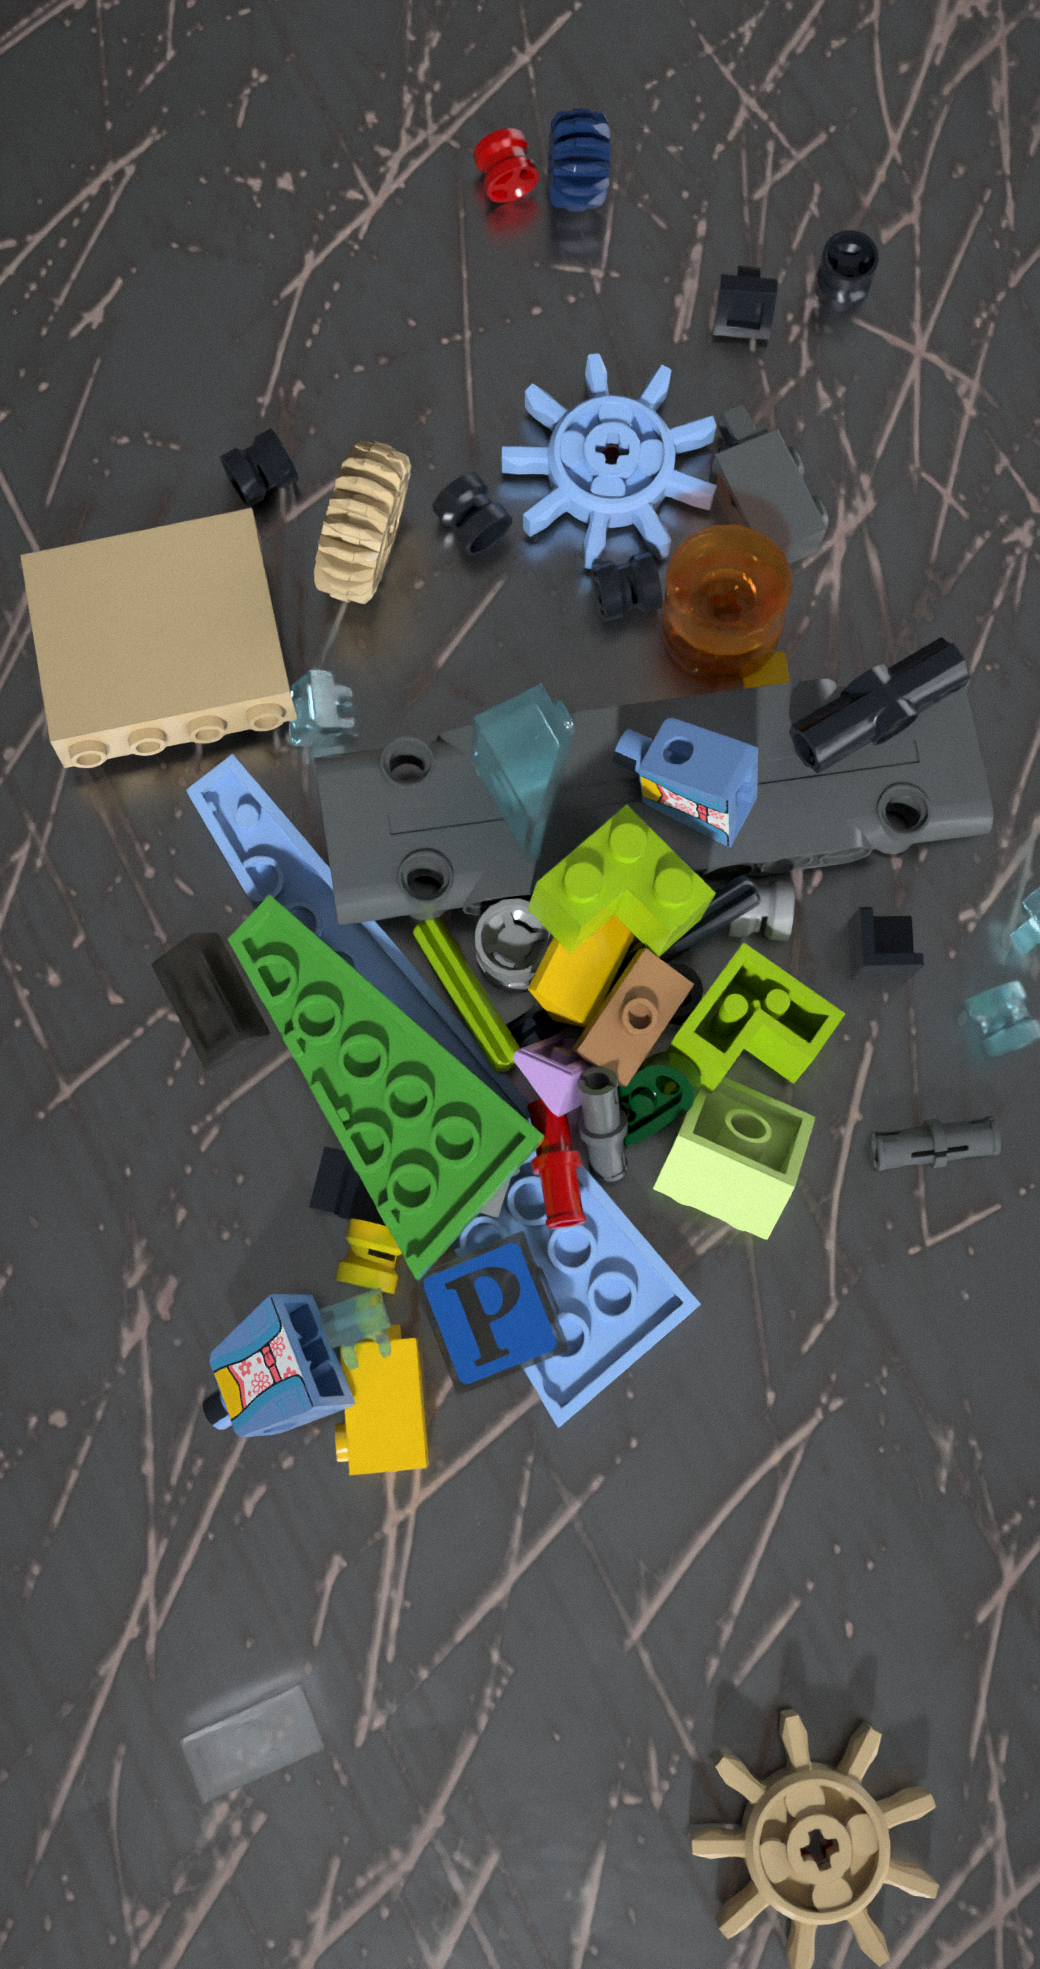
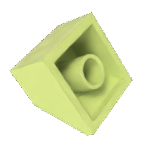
[653,1077,816,1240]

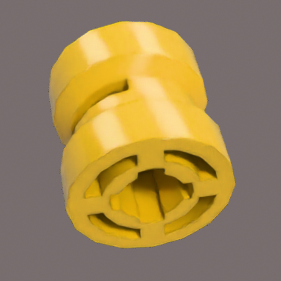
[334,1219,402,1295]

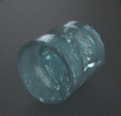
[964,980,1040,1058]

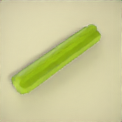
[413,917,520,1073]

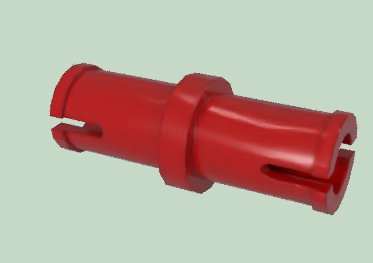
[527,1099,586,1229]

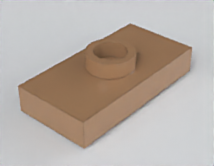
[571,948,694,1086]

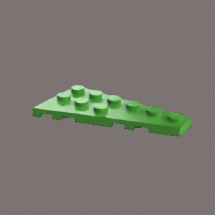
[228,894,545,1281]

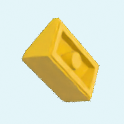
[528,915,635,1028]

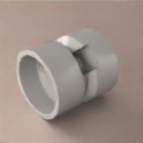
[475,898,553,993]

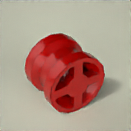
[473,128,539,203]

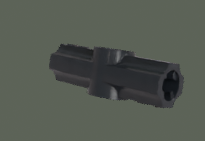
[789,637,971,774]

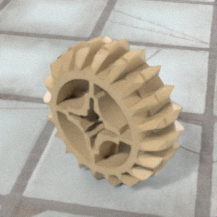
[313,440,411,604]

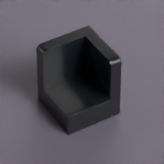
[848,907,924,980]
[309,1146,386,1226]

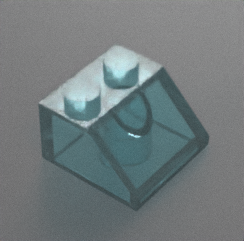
[471,684,575,865]

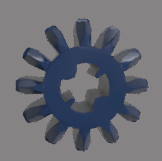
[547,108,611,211]

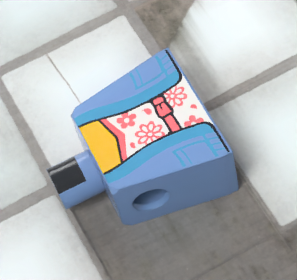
[613,718,758,848]
[203,1294,356,1438]

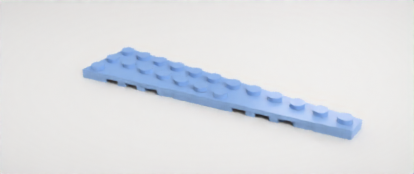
[186,754,701,1428]

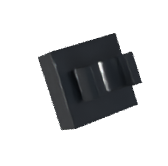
[713,265,778,340]

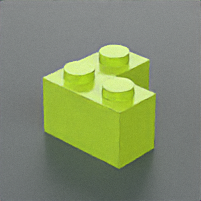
[527,805,716,957]
[666,942,845,1094]

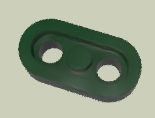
[617,1052,701,1145]

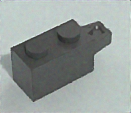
[709,404,829,578]

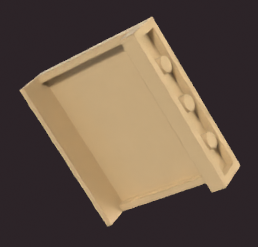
[20,508,297,768]

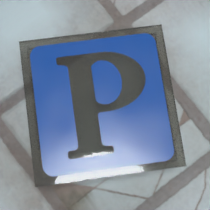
[412,1231,570,1395]

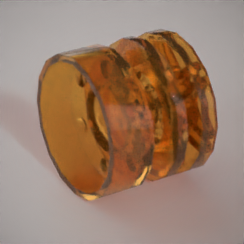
[662,524,792,681]

